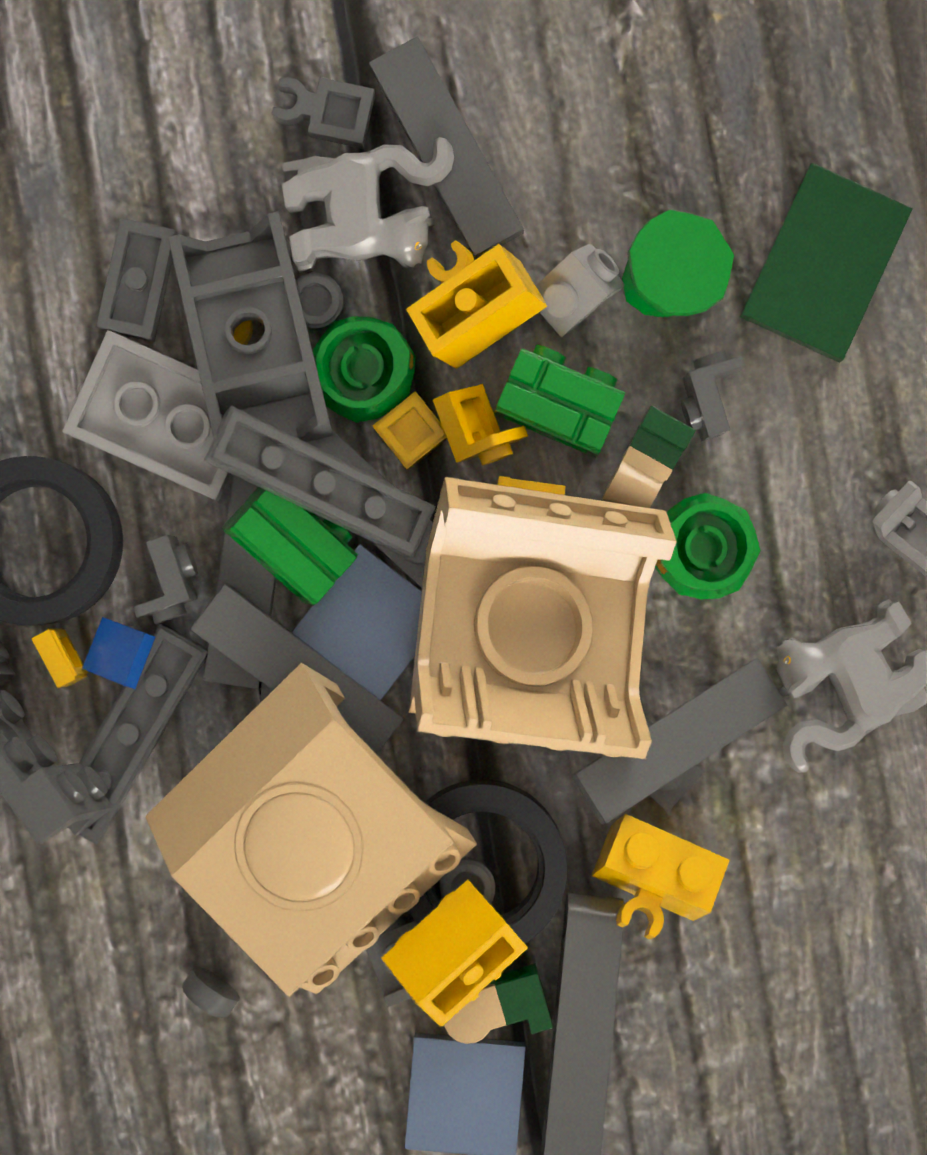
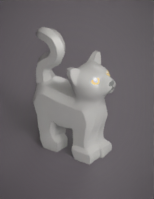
[282,137,454,272]
[776,599,927,773]

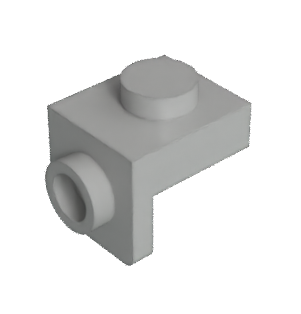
[536,244,625,338]
[872,481,927,577]

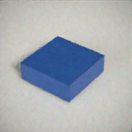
[82,617,156,689]

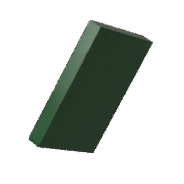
[739,162,913,363]

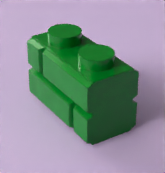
[494,345,626,458]
[222,487,358,605]

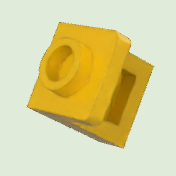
[433,384,528,466]

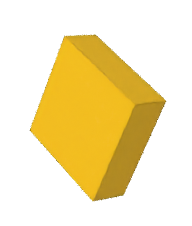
[372,391,447,471]
[31,628,88,688]

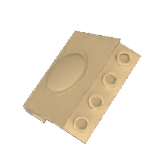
[409,477,677,759]
[145,663,477,997]

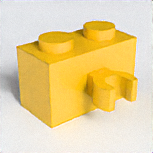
[406,240,547,369]
[591,814,730,940]
[381,879,528,1027]

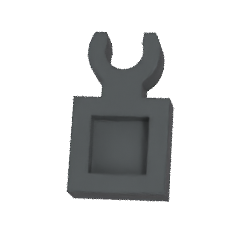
[272,77,375,149]

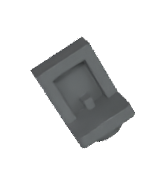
[681,351,746,442]
[133,535,198,624]

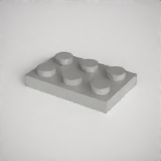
[62,330,231,501]

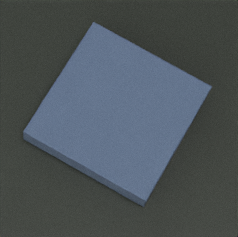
[292,545,422,700]
[405,1032,526,1155]

